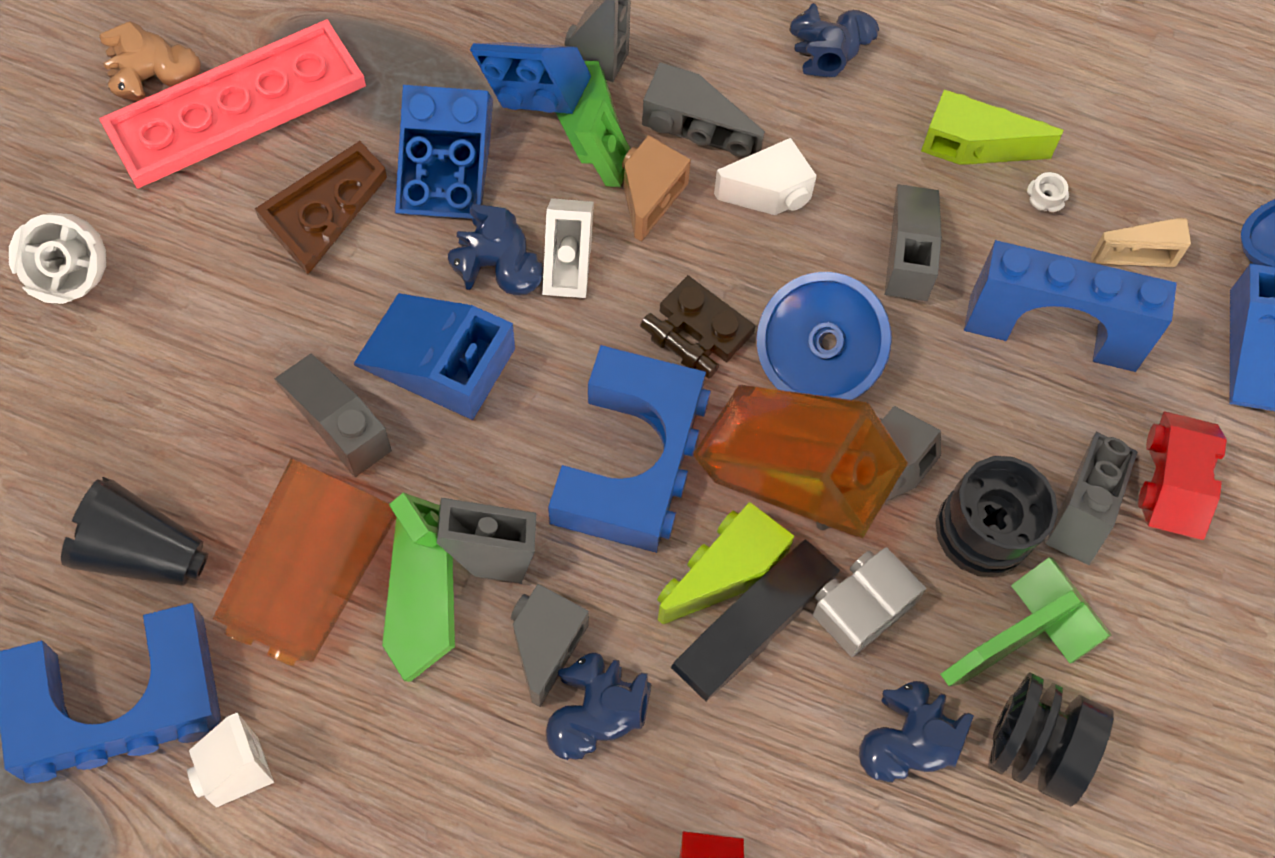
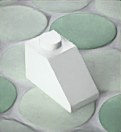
[714,138,816,215]
[542,198,594,298]
[187,713,274,808]

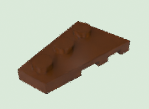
[255,141,387,275]

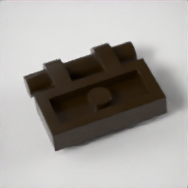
[640,275,756,379]

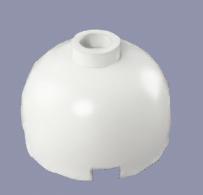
[9,213,106,304]

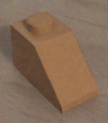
[622,135,691,242]

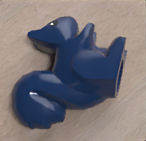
[789,3,879,77]
[448,204,543,295]
[545,653,651,760]
[859,681,974,783]

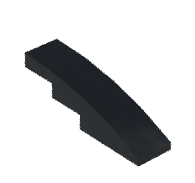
[671,539,840,702]

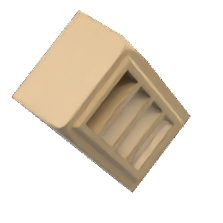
[1091,218,1191,267]

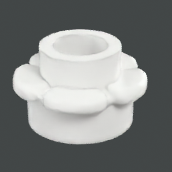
[1027,172,1069,212]

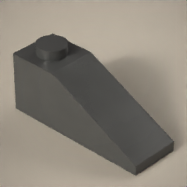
[565,0,631,82]
[274,353,392,477]

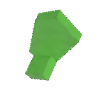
[556,61,631,187]
[382,492,455,682]
[940,557,1112,687]

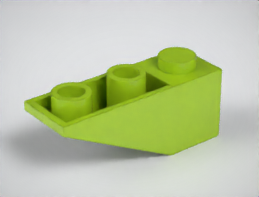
[921,89,1064,165]
[657,502,794,624]

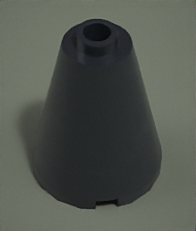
[60,477,208,586]

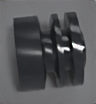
[935,456,1058,577]
[988,672,1114,807]

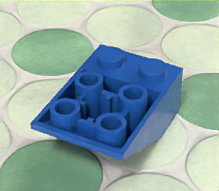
[395,85,493,219]
[1229,263,1275,411]
[354,293,515,420]

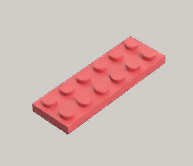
[99,19,366,189]

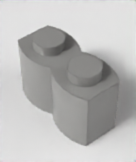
[813,547,927,658]

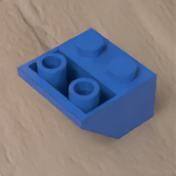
[470,42,591,114]

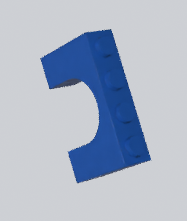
[964,240,1177,372]
[548,345,711,553]
[0,603,222,783]

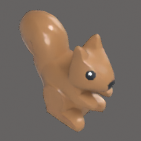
[99,21,201,102]

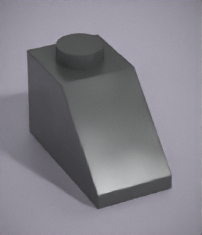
[436,498,536,584]
[511,584,589,707]

